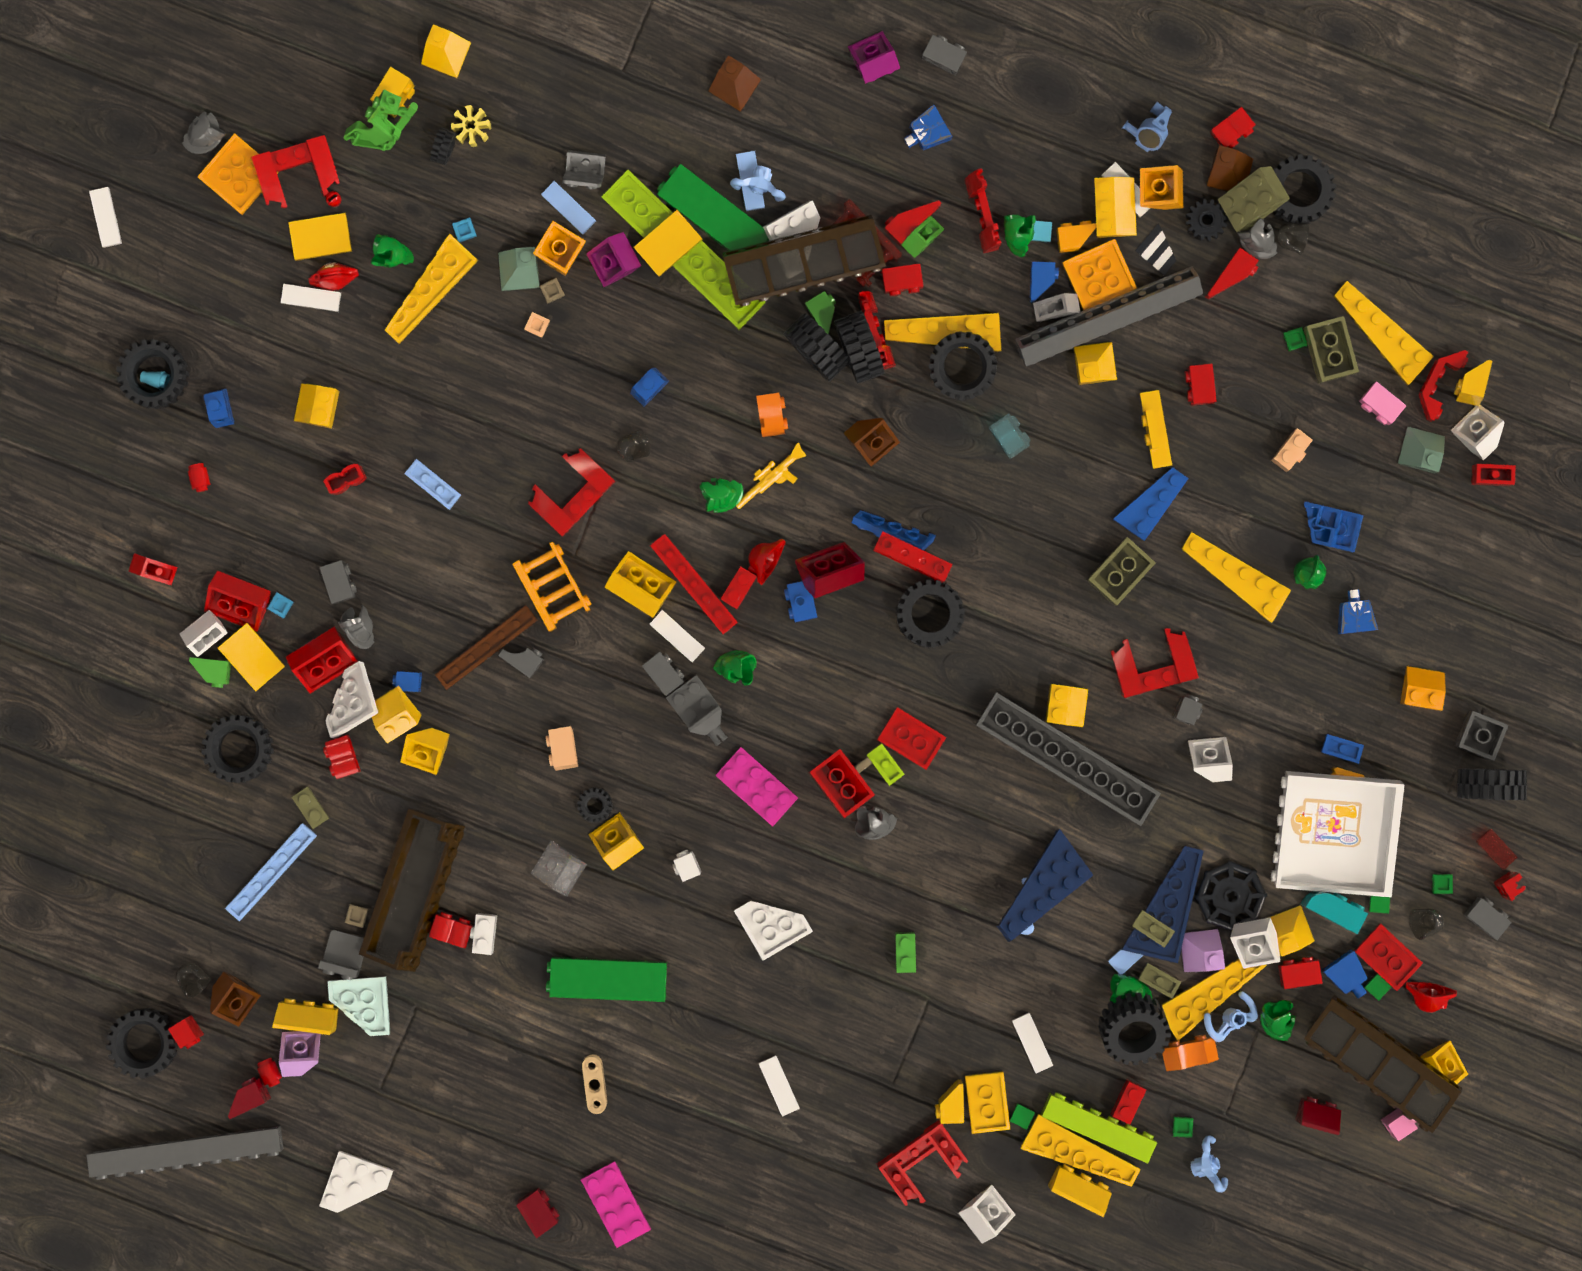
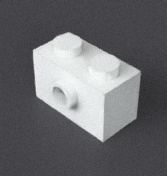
[180,610,227,657]
[672,850,701,882]
[470,913,497,955]

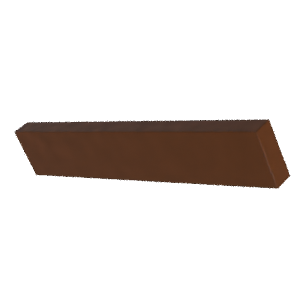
[435,605,538,690]

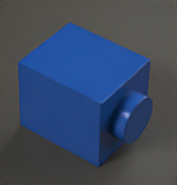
[393,671,422,692]

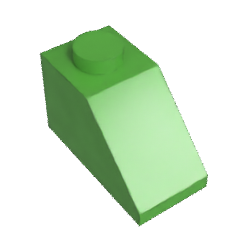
[901,216,944,258]
[805,291,836,334]
[189,657,231,688]

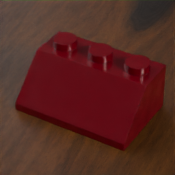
[795,542,865,598]

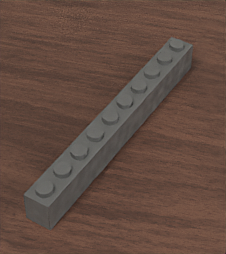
[1015,266,1203,367]
[87,1126,284,1180]

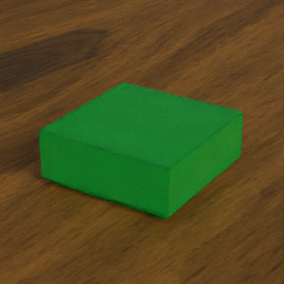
[1283,327,1308,352]
[1432,874,1453,894]
[1369,896,1390,914]
[1364,973,1391,1001]
[1009,1103,1035,1130]
[1172,1116,1193,1138]

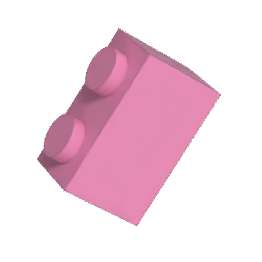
[1359,382,1406,425]
[1381,1108,1418,1141]

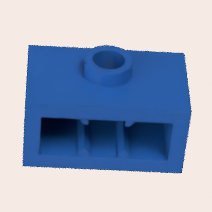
[784,581,817,623]

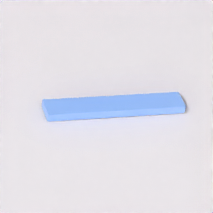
[225,823,317,921]

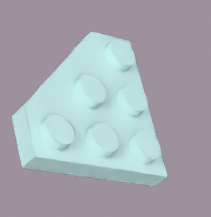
[328,976,390,1036]

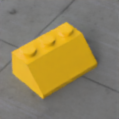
[1094,177,1137,238]
[605,551,676,618]
[272,998,339,1035]
[1048,1164,1112,1217]

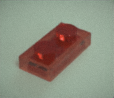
[1476,829,1518,870]

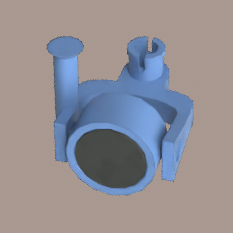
[1121,102,1172,152]

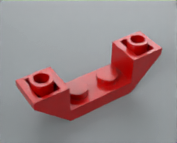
[1418,350,1468,422]

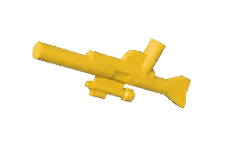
[736,443,806,509]

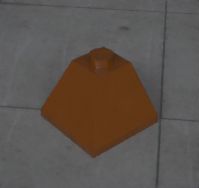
[708,55,761,112]
[1206,145,1253,192]
[843,418,900,467]
[210,971,261,1027]

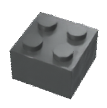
[1454,711,1509,761]

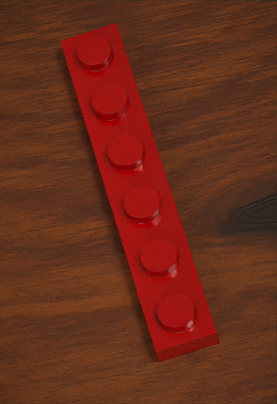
[650,534,738,634]

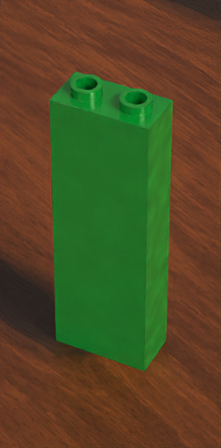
[657,164,769,267]
[546,957,667,1002]

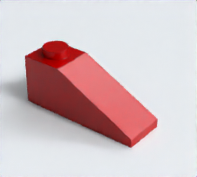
[884,200,941,247]
[1205,248,1259,299]

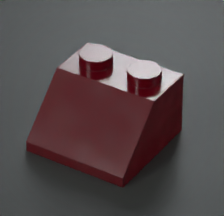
[228,1076,271,1119]
[1295,1096,1342,1135]
[516,1187,560,1238]

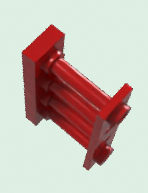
[873,531,953,583]

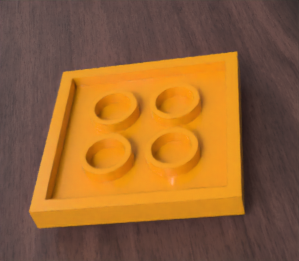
[198,134,279,215]
[1062,239,1137,311]

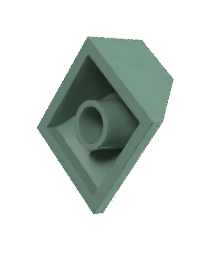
[498,247,540,291]
[1397,427,1445,474]

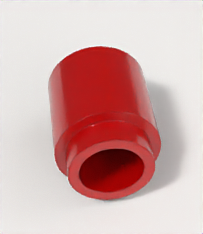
[188,463,211,492]
[257,1058,282,1088]

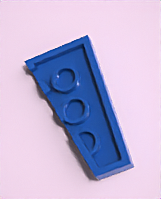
[1113,468,1189,541]
[852,510,935,551]

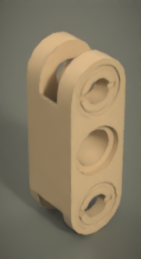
[582,1054,607,1114]

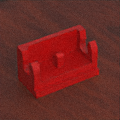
[1493,871,1526,901]

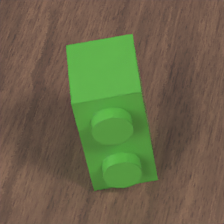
[895,932,916,973]

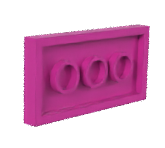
[716,747,798,826]
[581,1161,651,1248]

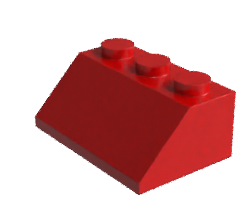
[204,571,271,632]
[286,626,358,694]
[808,749,875,818]

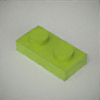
[867,744,905,786]

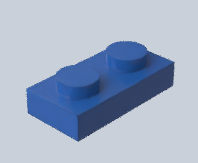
[1321,734,1364,764]

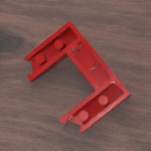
[251,135,340,208]
[965,168,1001,253]
[858,291,896,370]
[528,448,616,537]
[1111,628,1199,698]
[877,1120,968,1206]

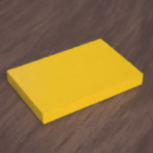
[634,210,702,277]
[289,213,352,261]
[218,623,285,691]
[965,1071,1010,1134]

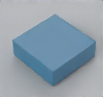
[452,218,477,243]
[267,592,294,618]

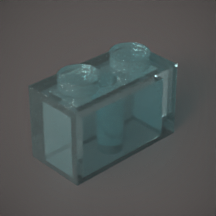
[989,414,1031,459]

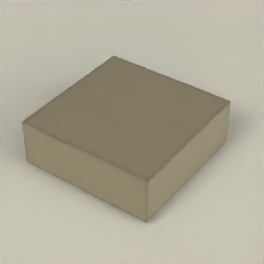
[540,278,565,304]
[854,757,872,773]
[345,904,369,928]

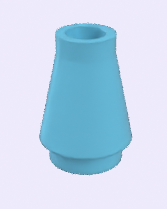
[140,371,171,390]

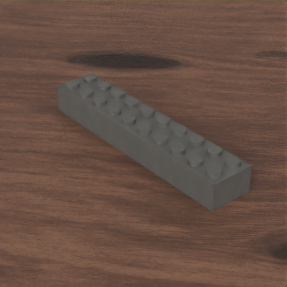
[975,692,1161,826]

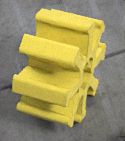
[451,105,491,147]

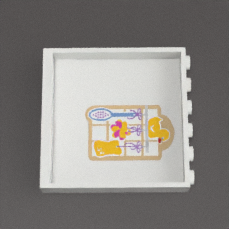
[1271,771,1404,897]

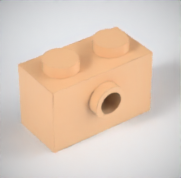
[1271,428,1312,472]
[546,726,578,771]

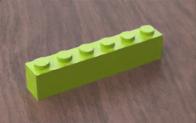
[1041,1092,1157,1164]

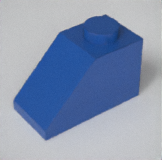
[1030,262,1059,302]

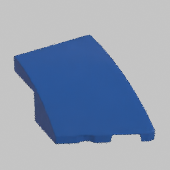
[1304,502,1364,552]

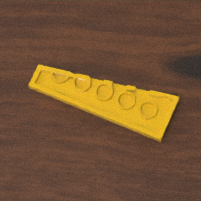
[385,234,478,344]
[1334,281,1434,386]
[884,313,1001,352]
[1181,532,1291,623]
[1162,959,1267,1041]
[1020,1114,1141,1187]

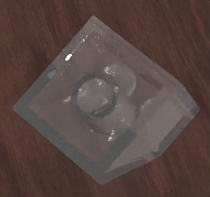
[531,841,587,897]

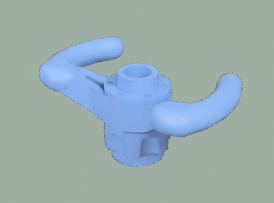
[730,166,786,202]
[1204,991,1258,1042]
[1191,1135,1228,1193]

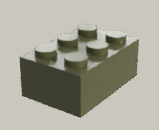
[1218,166,1290,232]
[1303,316,1359,384]
[1086,537,1156,606]

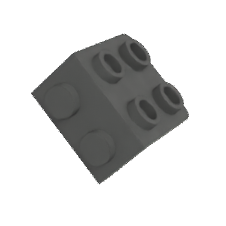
[562,150,606,189]
[318,930,364,980]

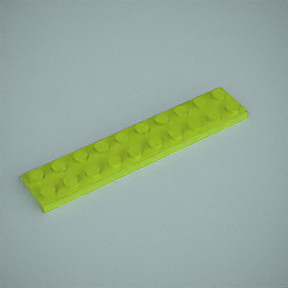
[602,170,766,330]

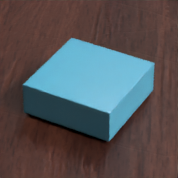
[1031,221,1052,242]

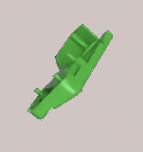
[344,90,418,151]

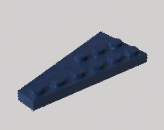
[997,829,1093,942]
[1121,846,1203,963]

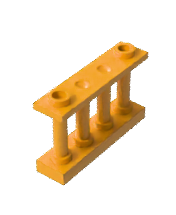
[513,542,591,632]

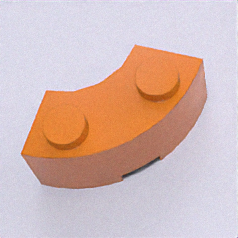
[756,393,788,437]
[1162,1035,1219,1071]

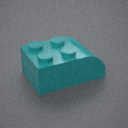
[1300,891,1368,934]

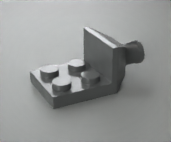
[666,675,728,746]

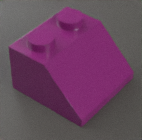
[848,31,900,84]
[586,232,641,287]

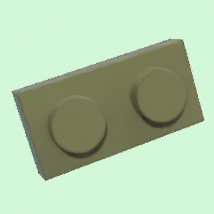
[291,786,329,829]
[1132,910,1175,948]
[1138,963,1181,999]

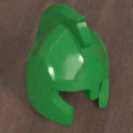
[1003,214,1036,257]
[371,234,414,268]
[700,478,743,513]
[1294,555,1327,589]
[713,650,757,685]
[1109,974,1152,1003]
[1260,1000,1296,1041]

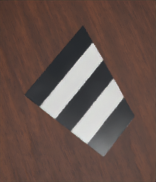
[1135,223,1176,275]

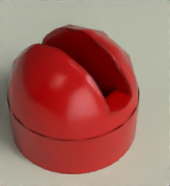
[325,191,342,207]

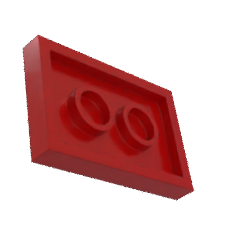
[877,707,946,770]
[1354,923,1423,991]

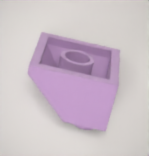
[1181,929,1225,972]
[279,1031,321,1077]

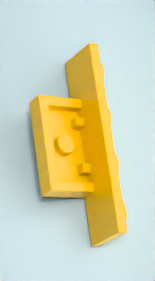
[1140,390,1172,469]

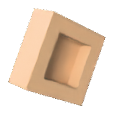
[524,312,550,338]

